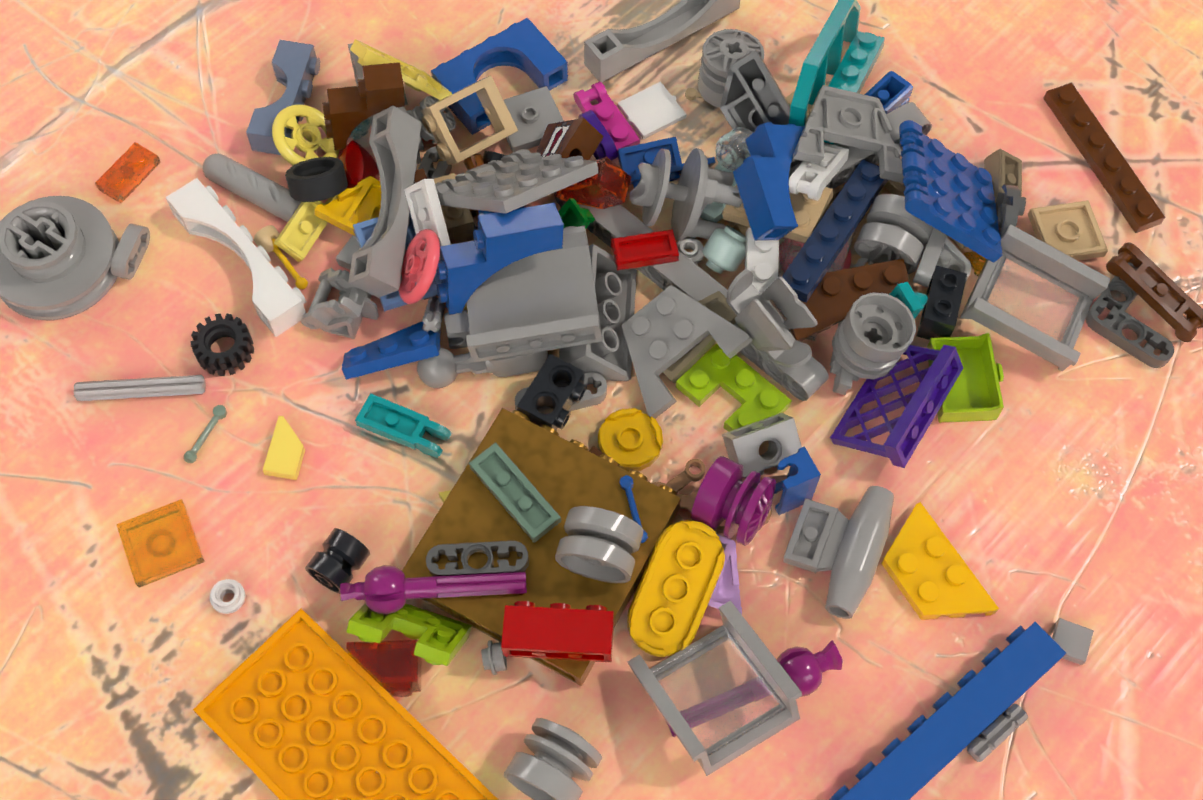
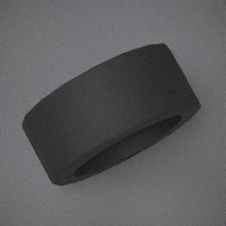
[285,157,348,202]

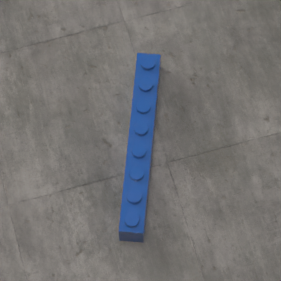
[829,622,1066,800]

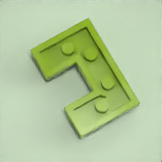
[676,343,792,432]
[346,602,472,666]

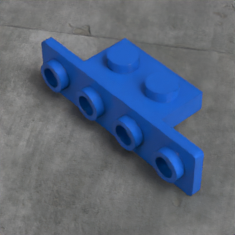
[596,137,716,195]

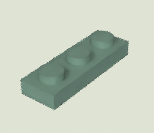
[469,442,561,543]

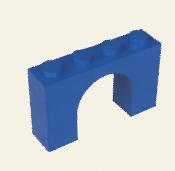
[431,17,568,135]

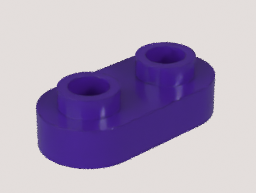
[578,110,618,163]

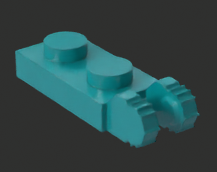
[355,393,452,458]

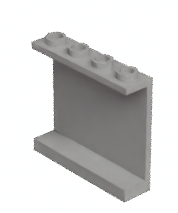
[466,226,603,363]

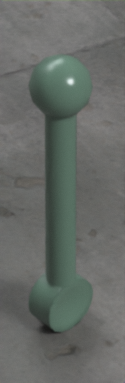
[184,405,227,463]

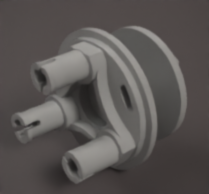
[629,148,742,241]

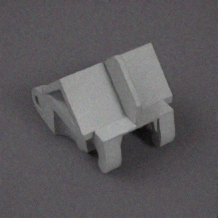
[301,268,379,339]

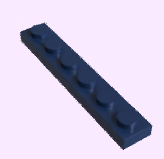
[782,159,888,303]

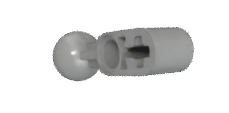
[417,348,549,388]

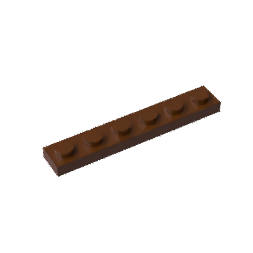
[1043,82,1165,234]

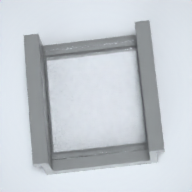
[960,224,1110,371]
[627,601,802,776]

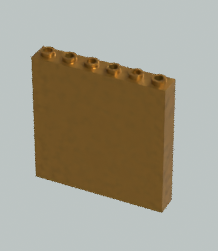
[402,408,681,686]

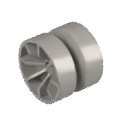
[854,194,934,274]

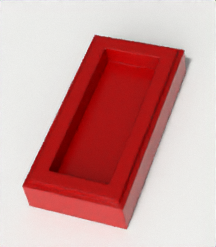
[611,229,679,271]

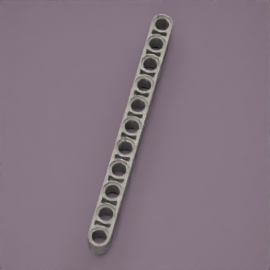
[554,178,829,401]

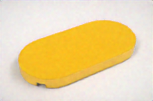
[627,520,725,657]

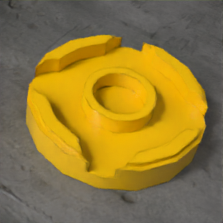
[598,408,663,471]

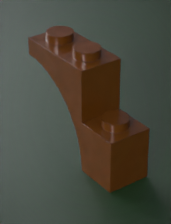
[322,62,405,150]

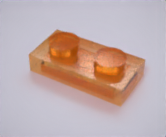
[95,142,161,203]

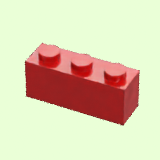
[501,601,614,662]

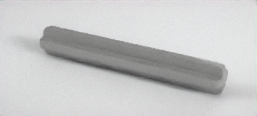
[73,375,206,401]

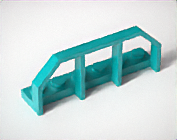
[789,0,885,145]

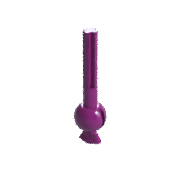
[340,565,527,615]
[666,640,843,737]

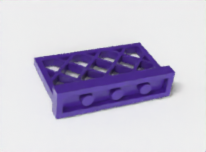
[830,345,963,468]

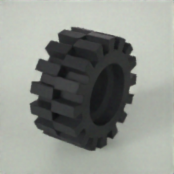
[191,313,254,376]

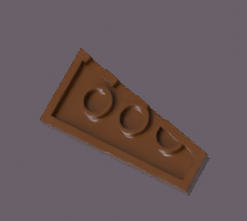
[790,259,912,342]

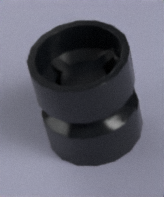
[305,528,370,594]

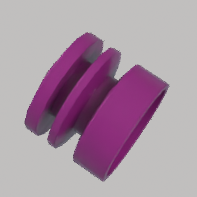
[691,456,776,546]

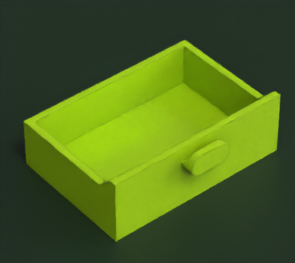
[927,333,1004,423]

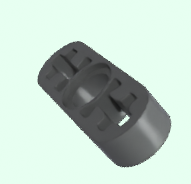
[426,541,529,577]

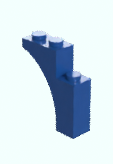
[733,122,804,241]
[437,203,564,315]

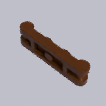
[1106,242,1203,342]

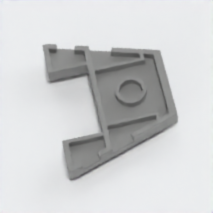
[793,85,904,183]
[621,285,753,419]

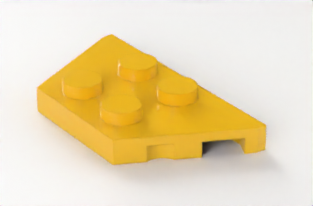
[314,176,381,236]
[881,502,999,620]

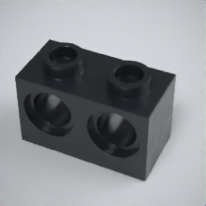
[916,265,967,340]
[517,354,587,430]

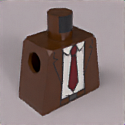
[537,118,604,160]

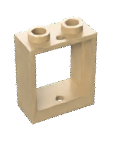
[421,75,518,165]

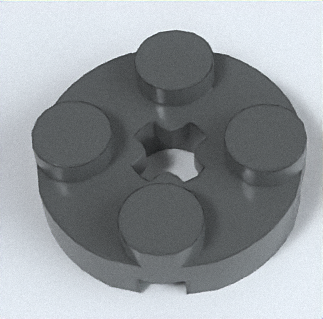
[995,184,1026,237]

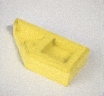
[263,416,305,480]

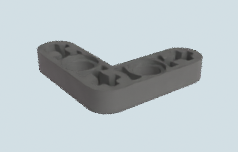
[1086,263,1174,368]

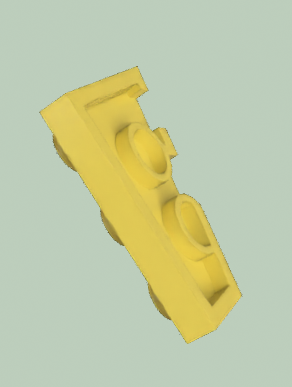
[350,39,452,100]

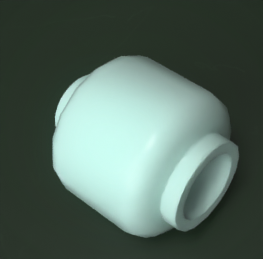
[702,225,746,274]

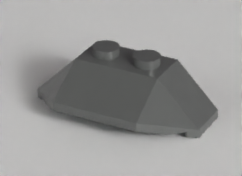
[720,50,802,168]

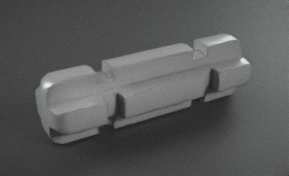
[422,296,446,333]
[967,704,1028,762]

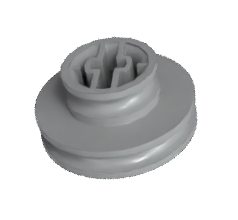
[0,196,119,320]

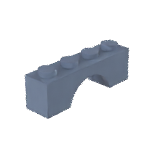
[246,40,320,155]

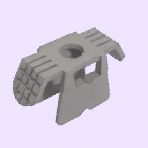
[726,269,818,368]

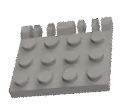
[435,149,599,214]

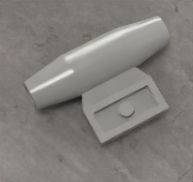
[784,486,894,619]

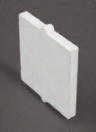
[618,81,687,139]

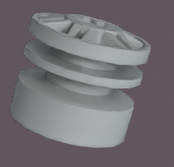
[698,29,764,108]
[832,292,916,379]
[504,718,602,800]

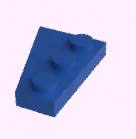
[342,321,441,380]

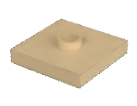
[1028,200,1108,261]

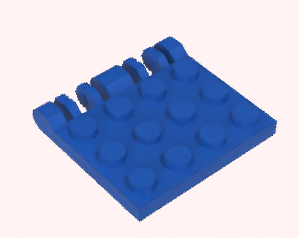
[899,120,1003,263]

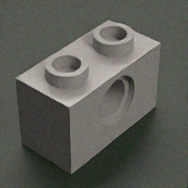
[722,413,802,478]

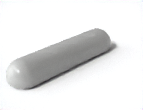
[203,153,301,222]

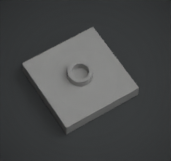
[504,86,564,152]

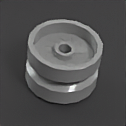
[555,506,643,583]

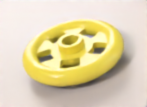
[272,104,340,165]

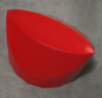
[339,140,380,190]

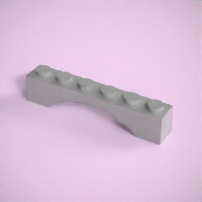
[584,0,740,82]
[348,106,422,298]

